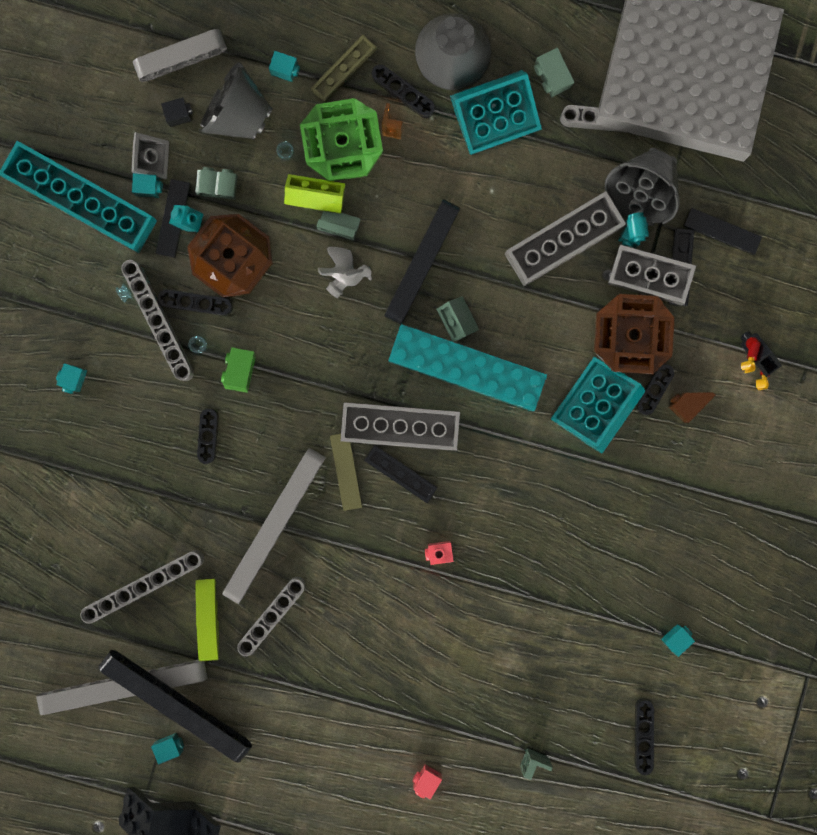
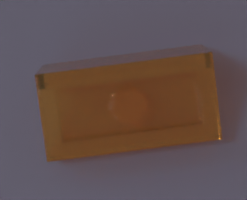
[382,103,402,139]

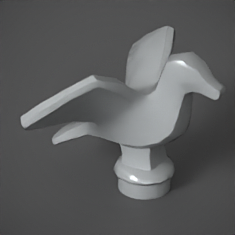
[318,247,372,298]

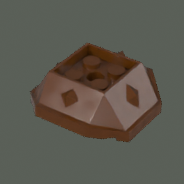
[187,214,273,298]
[594,294,675,374]

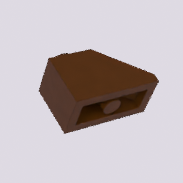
[668,392,716,423]

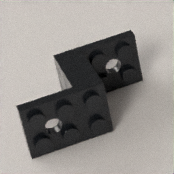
[119,787,221,835]

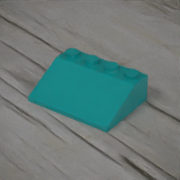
[450,70,542,155]
[551,357,645,454]

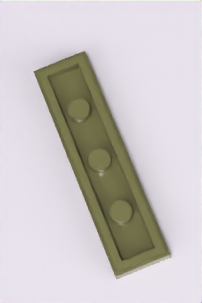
[310,34,377,103]
[330,434,362,511]

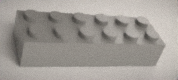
[505,191,626,286]
[341,403,460,451]

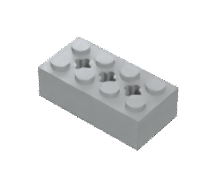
[608,245,696,305]

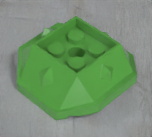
[300,98,383,181]

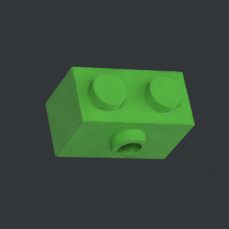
[221,347,256,393]

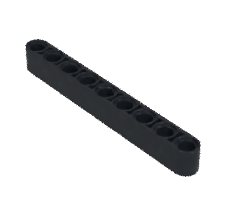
[98,650,252,763]

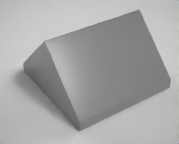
[131,132,169,179]

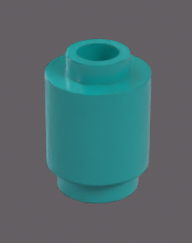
[627,212,649,242]

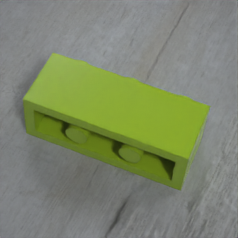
[284,174,345,213]

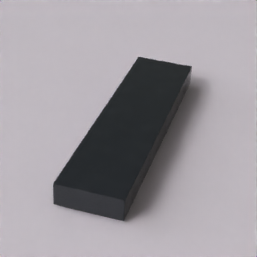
[156,179,191,258]
[683,208,762,255]
[668,228,695,307]
[364,445,438,503]

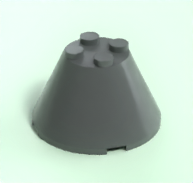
[415,13,491,90]
[199,62,273,139]
[604,148,680,226]

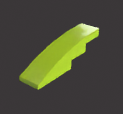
[196,579,219,661]

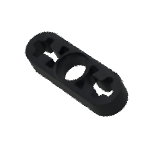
[636,365,674,415]
[197,409,219,464]

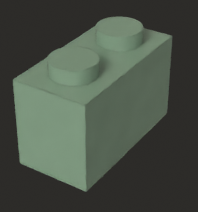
[534,47,574,98]

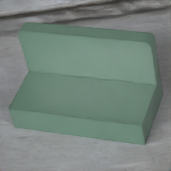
[316,211,360,241]
[437,296,479,342]
[520,748,553,780]

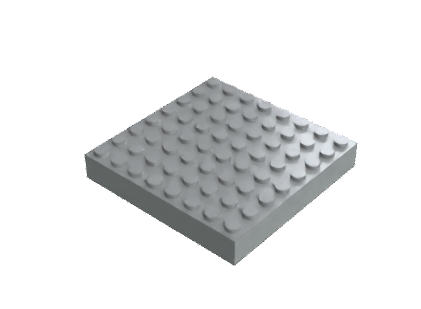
[595,0,784,162]

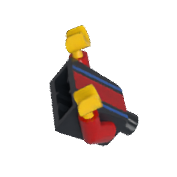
[741,331,782,390]

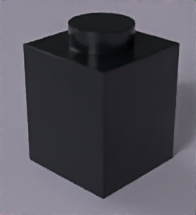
[161,97,193,127]

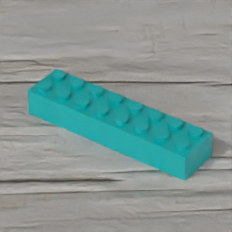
[0,141,158,253]
[388,324,547,412]

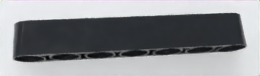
[384,199,460,325]

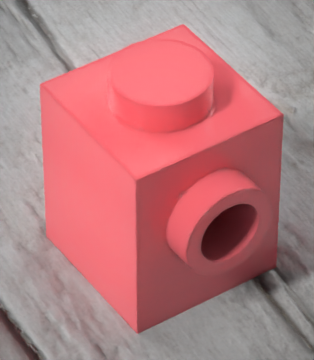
[425,541,454,565]
[412,764,442,800]

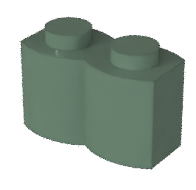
[195,167,238,199]

